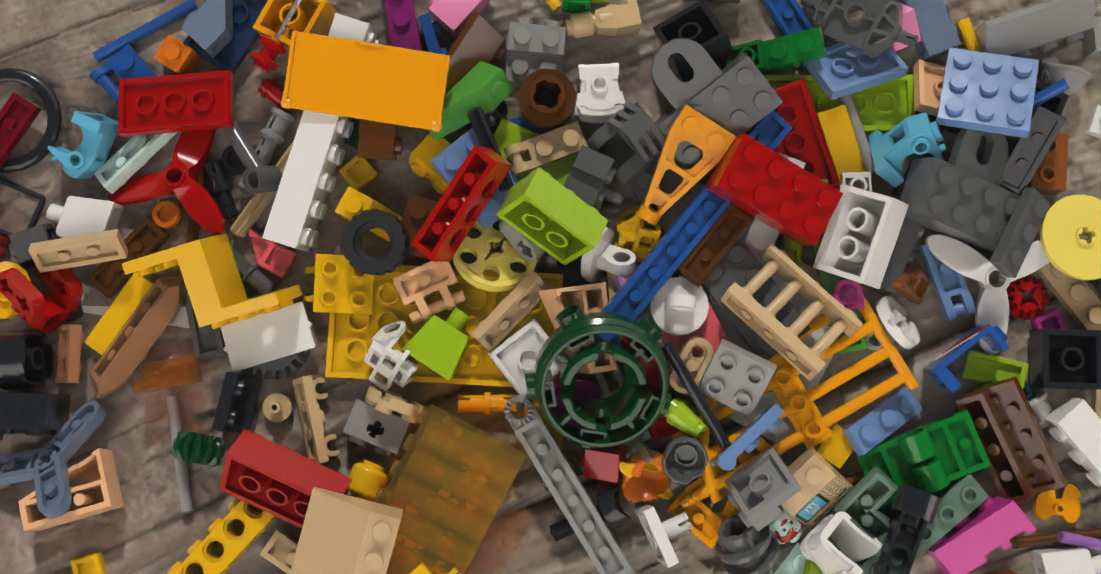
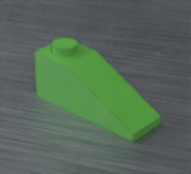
[429,60,513,140]

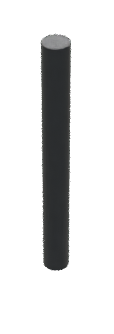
[662,342,731,449]

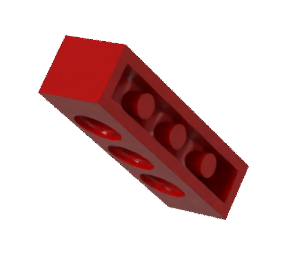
[411,145,513,262]

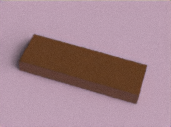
[675,203,754,289]
[87,216,170,299]

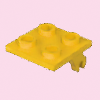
[303,254,374,315]

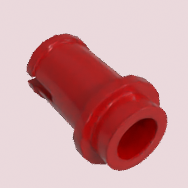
[258,78,290,112]

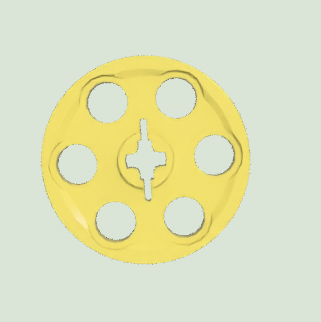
[452,218,538,292]

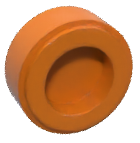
[152,200,183,230]

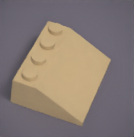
[290,487,403,574]

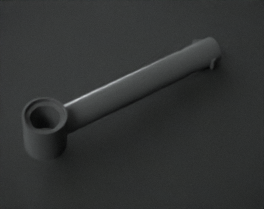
[222,117,282,194]

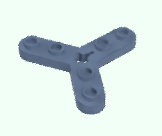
[0,401,106,519]

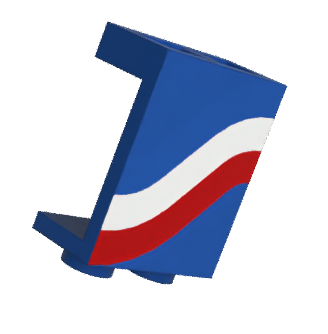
[924,324,1010,393]

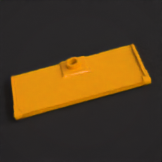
[281,31,451,133]

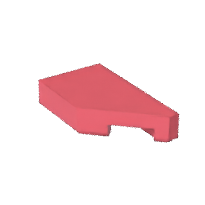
[248,229,298,279]

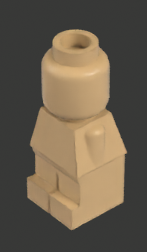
[564,0,642,39]

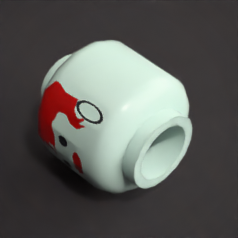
[768,505,804,544]

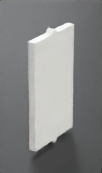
[220,301,316,372]

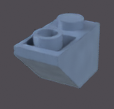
[181,0,233,58]

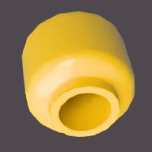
[348,459,388,502]

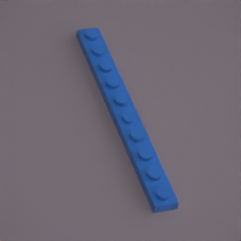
[593,110,793,343]

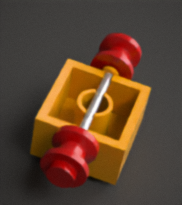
[250,0,339,73]

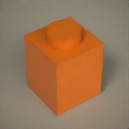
[153,34,202,74]

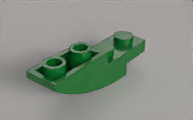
[718,27,826,75]

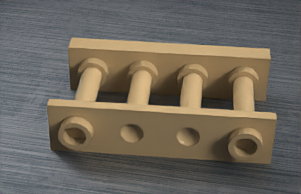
[720,243,863,381]

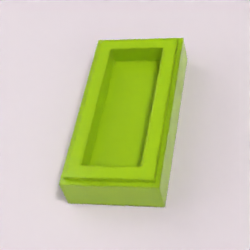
[962,349,1029,389]

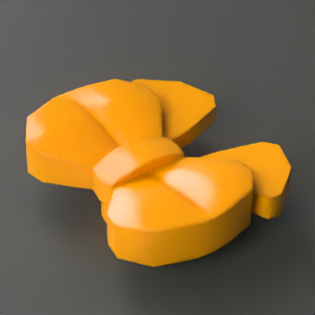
[1033,483,1081,523]

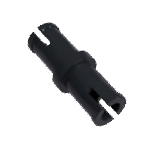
[203,160,239,220]

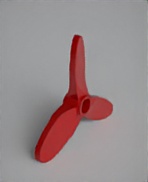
[107,129,225,235]

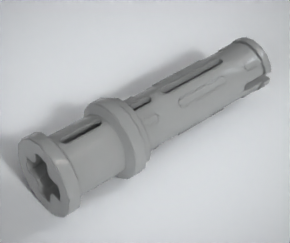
[238,106,296,188]

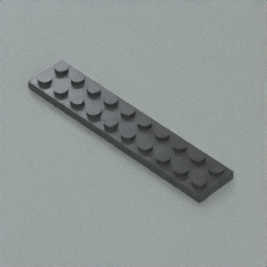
[591,103,811,360]

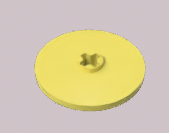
[1040,195,1101,280]

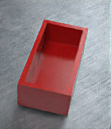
[705,133,844,246]

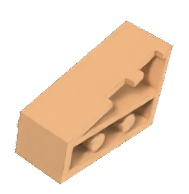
[538,282,617,374]
[18,448,124,531]

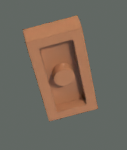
[55,324,84,383]

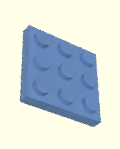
[936,47,1039,138]

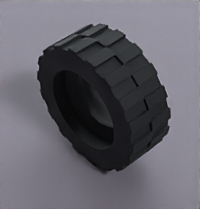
[341,209,410,275]

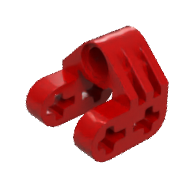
[0,263,83,333]

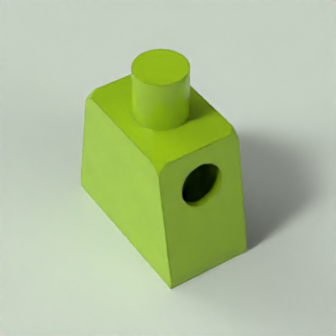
[402,307,471,381]

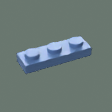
[842,386,923,456]

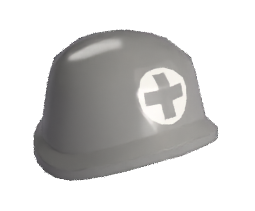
[1041,56,1092,96]

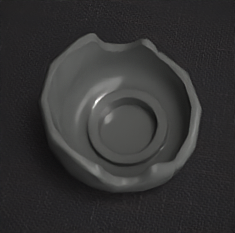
[662,436,708,485]

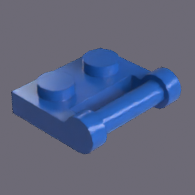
[90,44,157,104]

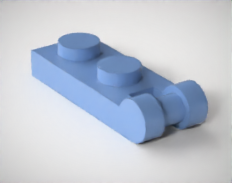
[919,244,975,322]
[717,403,784,471]

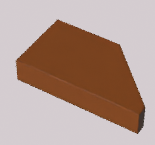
[892,267,930,305]

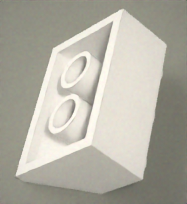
[813,184,909,289]

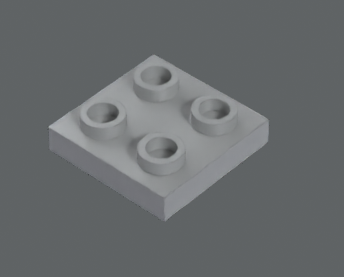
[698,339,777,417]

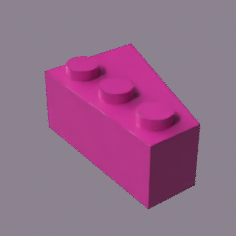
[926,496,1037,574]

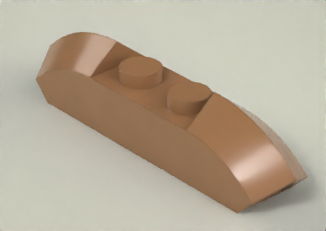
[89,276,185,399]

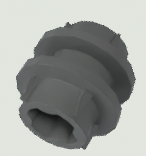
[715,514,780,574]

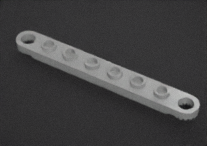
[504,395,636,574]

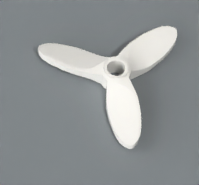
[925,234,1050,355]

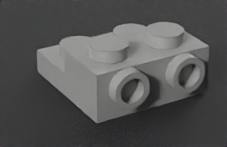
[505,18,566,85]
[724,447,802,532]

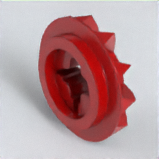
[1006,274,1049,320]

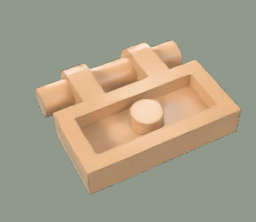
[393,261,466,324]

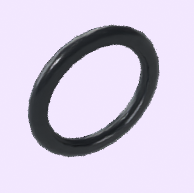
[0,68,62,173]

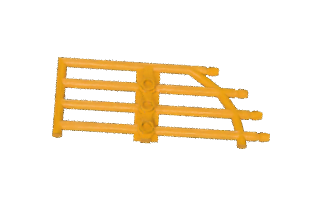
[672,295,919,509]

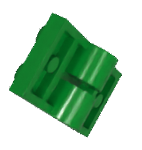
[855,409,991,509]

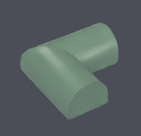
[833,466,898,544]

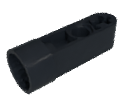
[873,484,941,574]

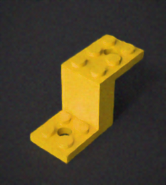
[121,233,302,330]

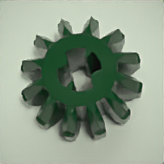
[172,430,225,467]

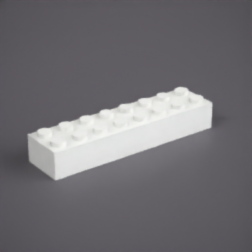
[262,13,380,252]

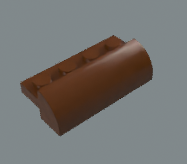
[955,376,1066,503]

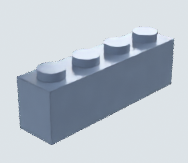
[894,0,961,62]

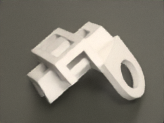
[363,321,419,392]

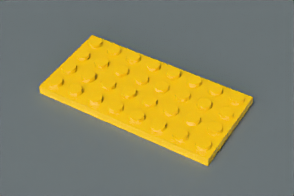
[325,265,563,387]

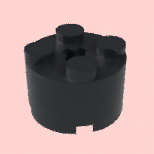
[0,329,54,390]

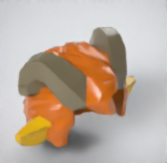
[619,441,674,503]

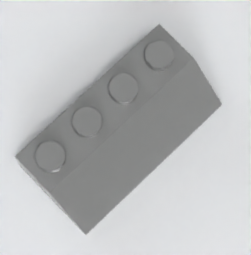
[974,0,1095,58]

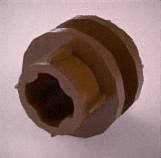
[518,69,576,130]

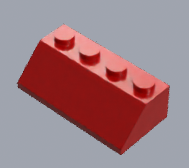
[219,429,352,528]

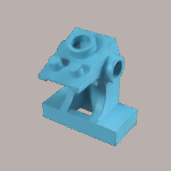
[48,111,120,179]
[868,112,947,188]

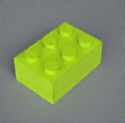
[495,167,609,266]

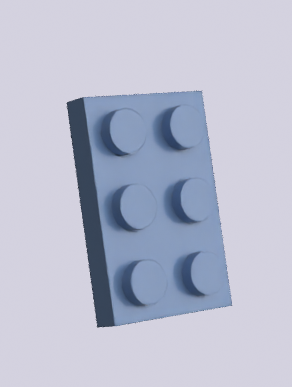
[803,42,908,100]
[430,127,520,230]

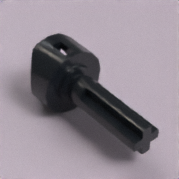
[549,484,634,542]

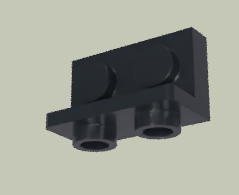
[212,371,262,434]

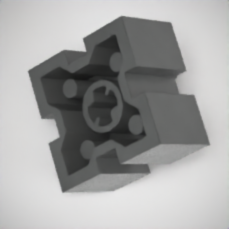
[564,145,624,211]

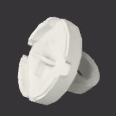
[581,227,636,283]
[650,277,709,336]
[866,296,920,350]

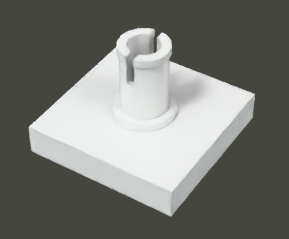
[634,504,692,568]

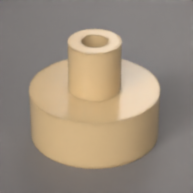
[262,393,294,422]

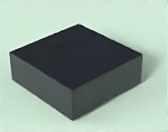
[556,256,590,287]

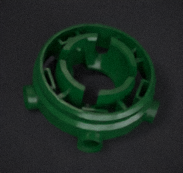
[524,305,671,449]

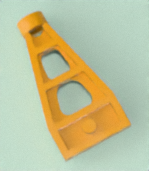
[636,104,736,226]
[666,436,771,549]

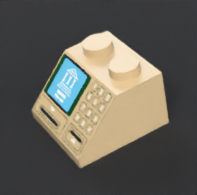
[781,447,853,528]

